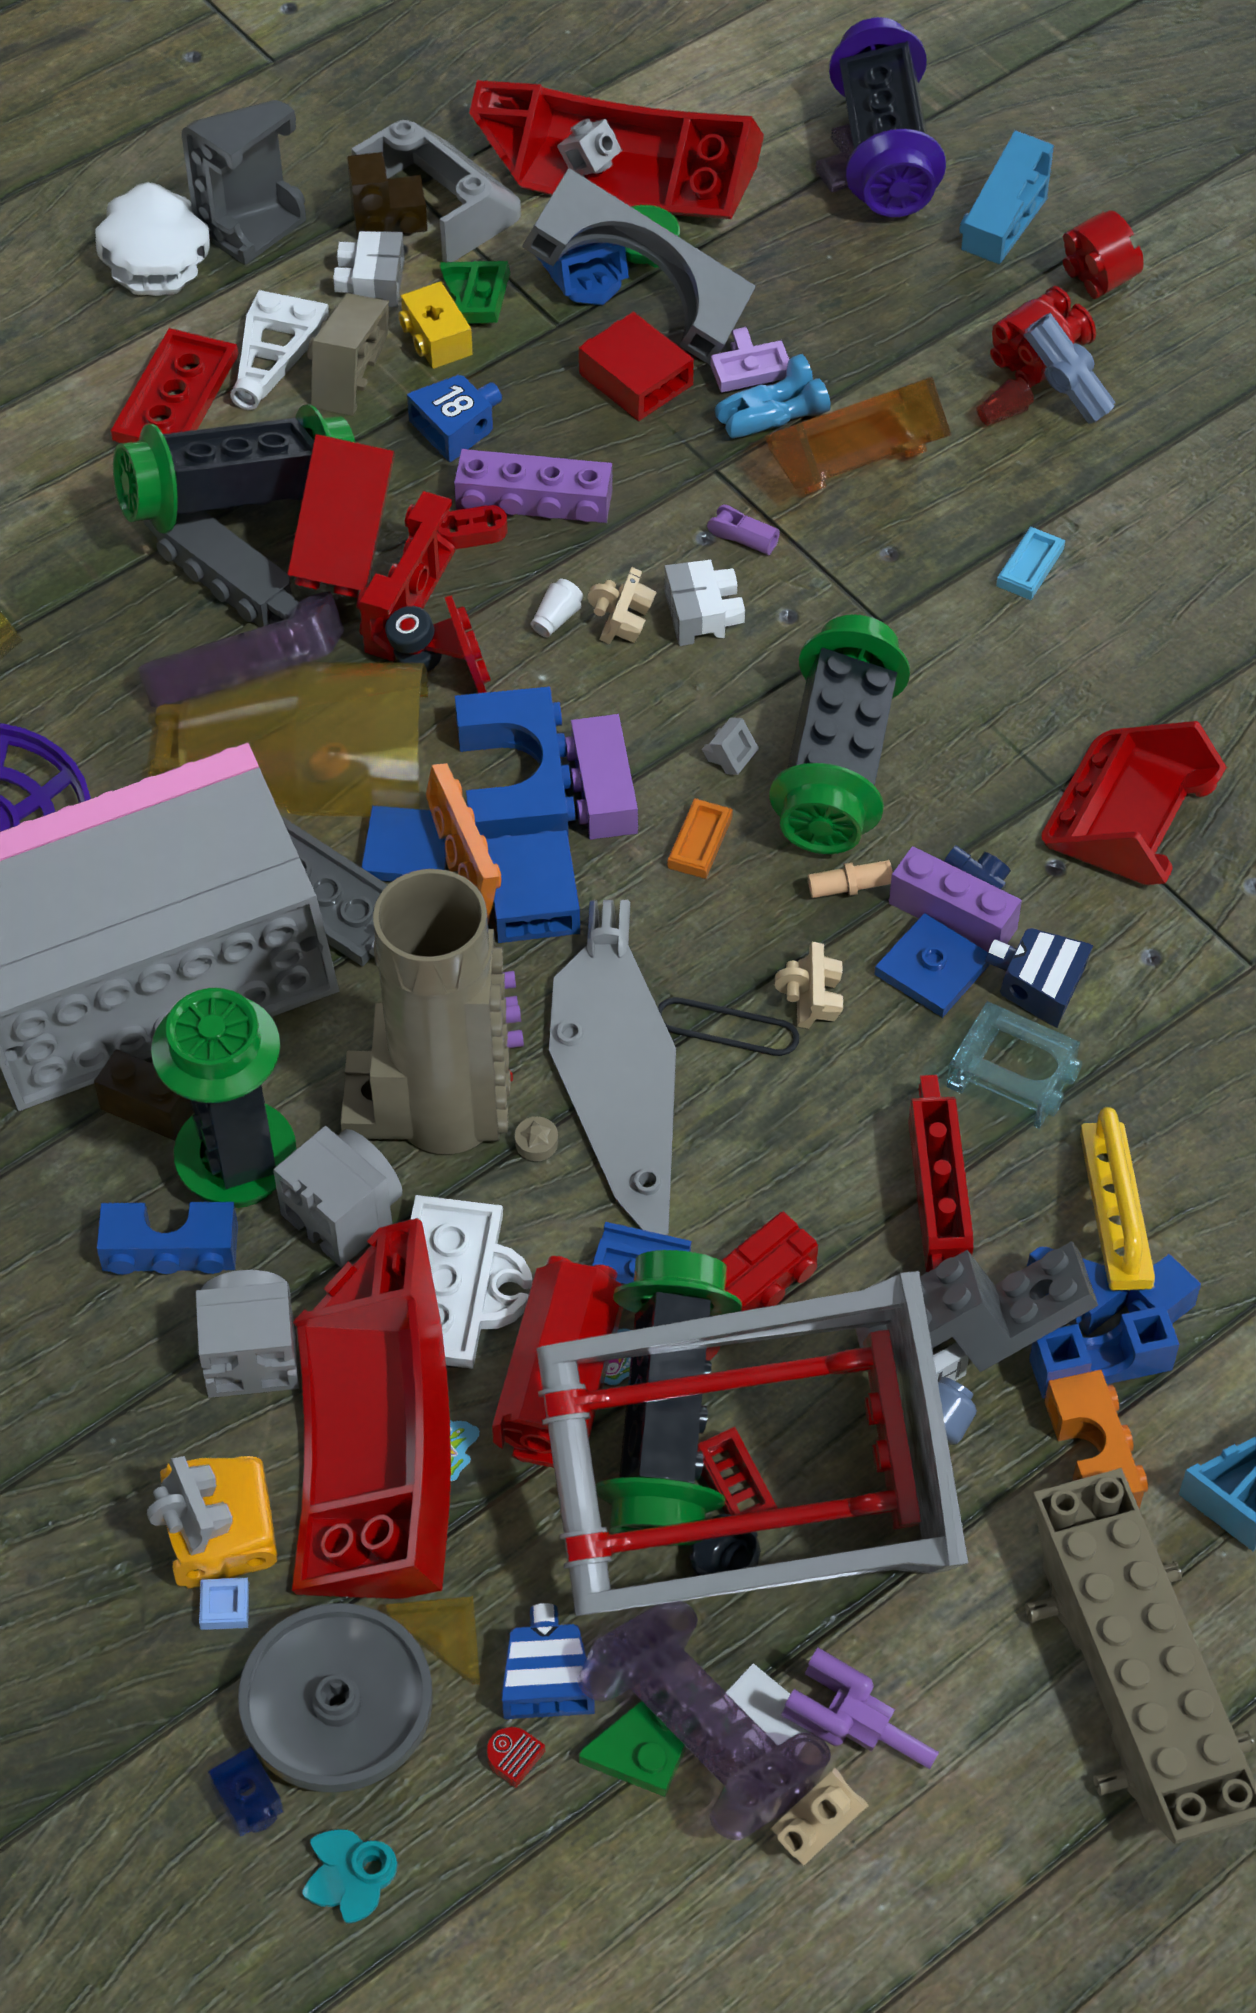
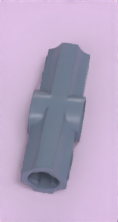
[1024,313,1115,424]

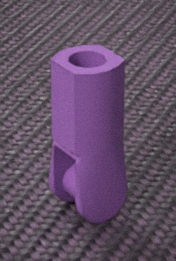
[707,504,780,555]

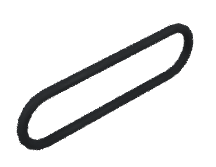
[657,997,800,1056]

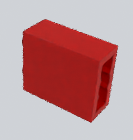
[579,311,694,421]

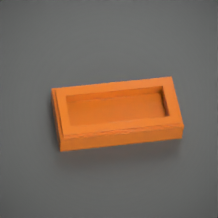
[668,798,733,879]

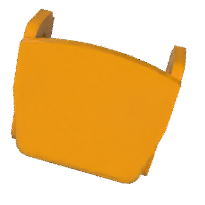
[160,1456,277,1589]

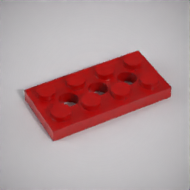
[111,328,238,443]

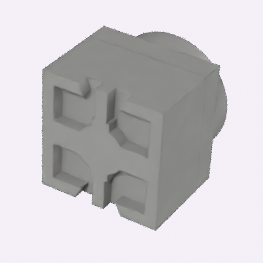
[273,1126,402,1267]
[196,1270,299,1398]

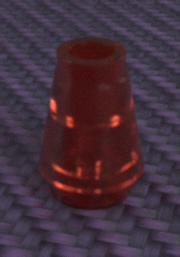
[976,377,1034,426]

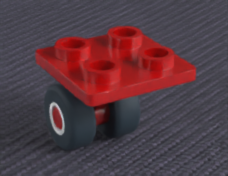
[385,595,491,693]

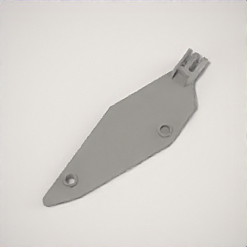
[549,900,676,1235]

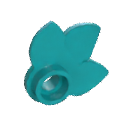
[302,1829,397,1924]

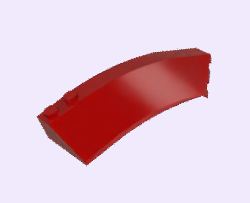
[469,80,764,219]
[292,1218,451,1599]

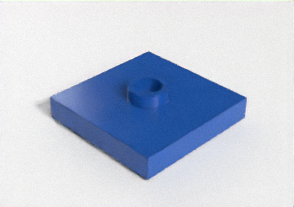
[875,913,990,1018]

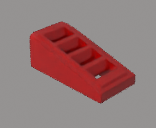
[697,1427,777,1515]

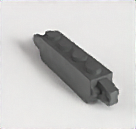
[144,510,303,637]

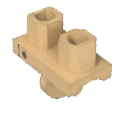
[587,567,656,644]
[774,941,843,1029]
[771,1768,869,1866]

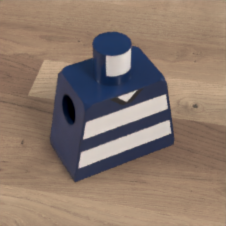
[985,928,1093,1028]

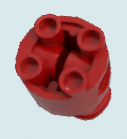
[990,286,1096,389]

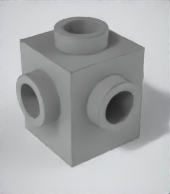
[557,119,622,176]

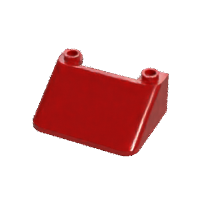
[1041,721,1227,885]

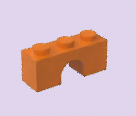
[1045,1370,1148,1509]

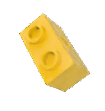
[398,281,473,369]

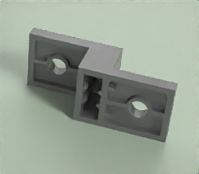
[856,1241,1098,1372]

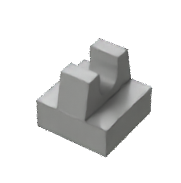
[702,717,759,775]

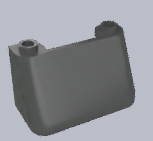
[181,100,306,265]

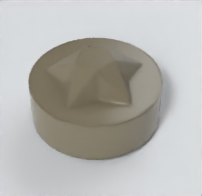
[515,1117,558,1161]

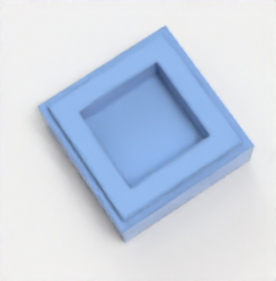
[199,1578,249,1630]

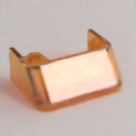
[765,377,951,494]

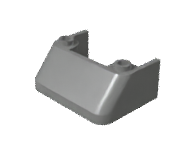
[352,120,521,262]

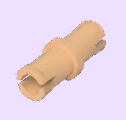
[808,860,893,898]

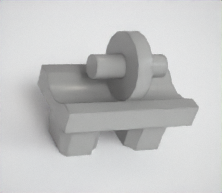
[147,1456,233,1555]

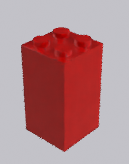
[288,434,395,598]

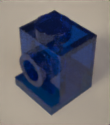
[208,1747,284,1837]

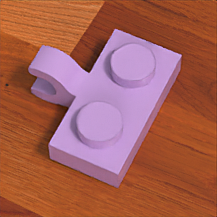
[710,327,789,392]

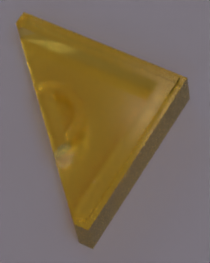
[386,1596,480,1685]

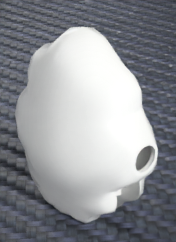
[95,182,209,296]

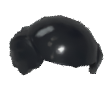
[689,1514,761,1576]

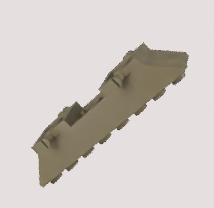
[1025,1468,1256,1844]

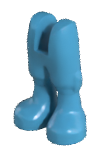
[715,354,831,438]

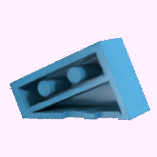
[1179,1436,1256,1552]

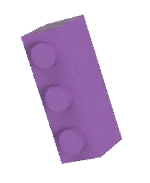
[565,714,638,840]
[889,846,1022,952]

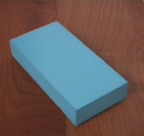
[996,526,1065,600]

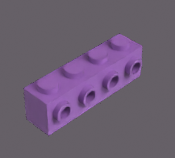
[454,449,613,523]

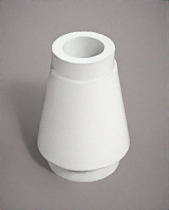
[531,579,584,637]

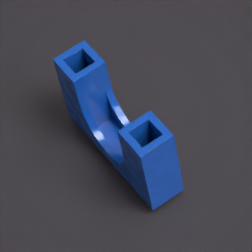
[455,687,575,839]

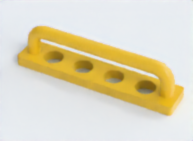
[1080,1107,1155,1290]

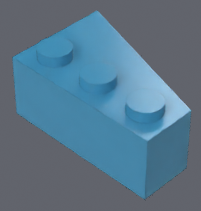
[959,130,1054,265]

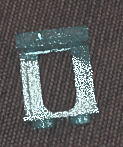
[946,1001,1082,1129]

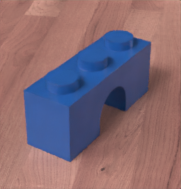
[97,1202,238,1274]
[1029,1305,1179,1398]

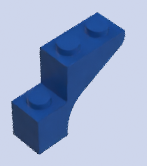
[1027,1247,1201,1336]

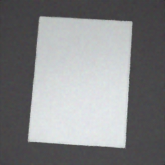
[710,1664,810,1768]

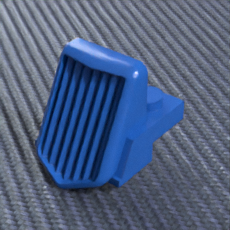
[536,242,629,305]

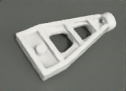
[230,290,329,410]

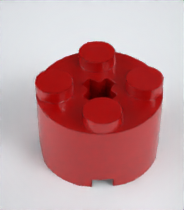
[1062,210,1144,299]

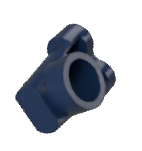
[944,845,1011,891]

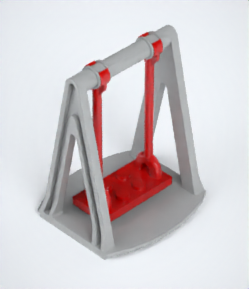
[537,1271,968,1616]

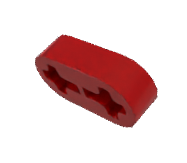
[437,505,508,549]

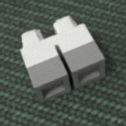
[334,232,405,308]
[665,560,745,646]

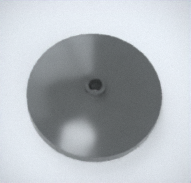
[238,1603,433,1792]

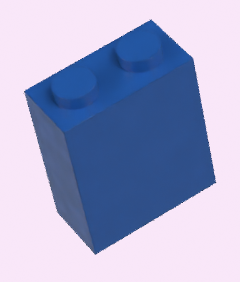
[486,830,580,943]

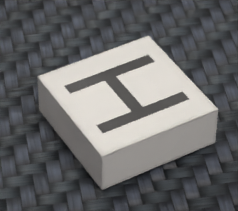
[933,1342,969,1381]

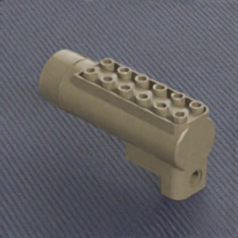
[341,869,511,1154]

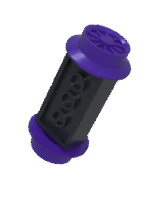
[829,17,946,217]

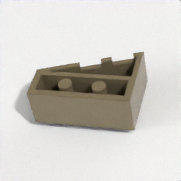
[307,293,389,416]

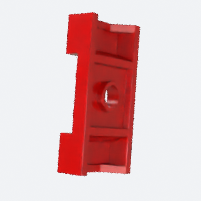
[357,491,455,661]

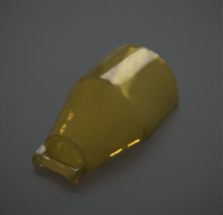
[148,662,429,817]

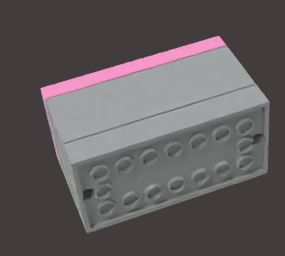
[0,743,339,1112]

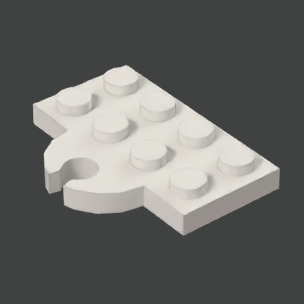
[410,1195,532,1369]

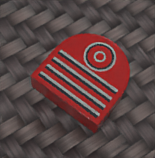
[487,1727,546,1788]

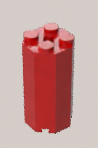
[492,1256,623,1468]

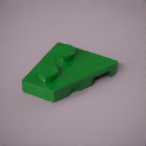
[440,261,511,323]
[579,1688,702,1797]

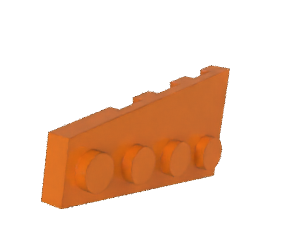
[426,763,501,923]

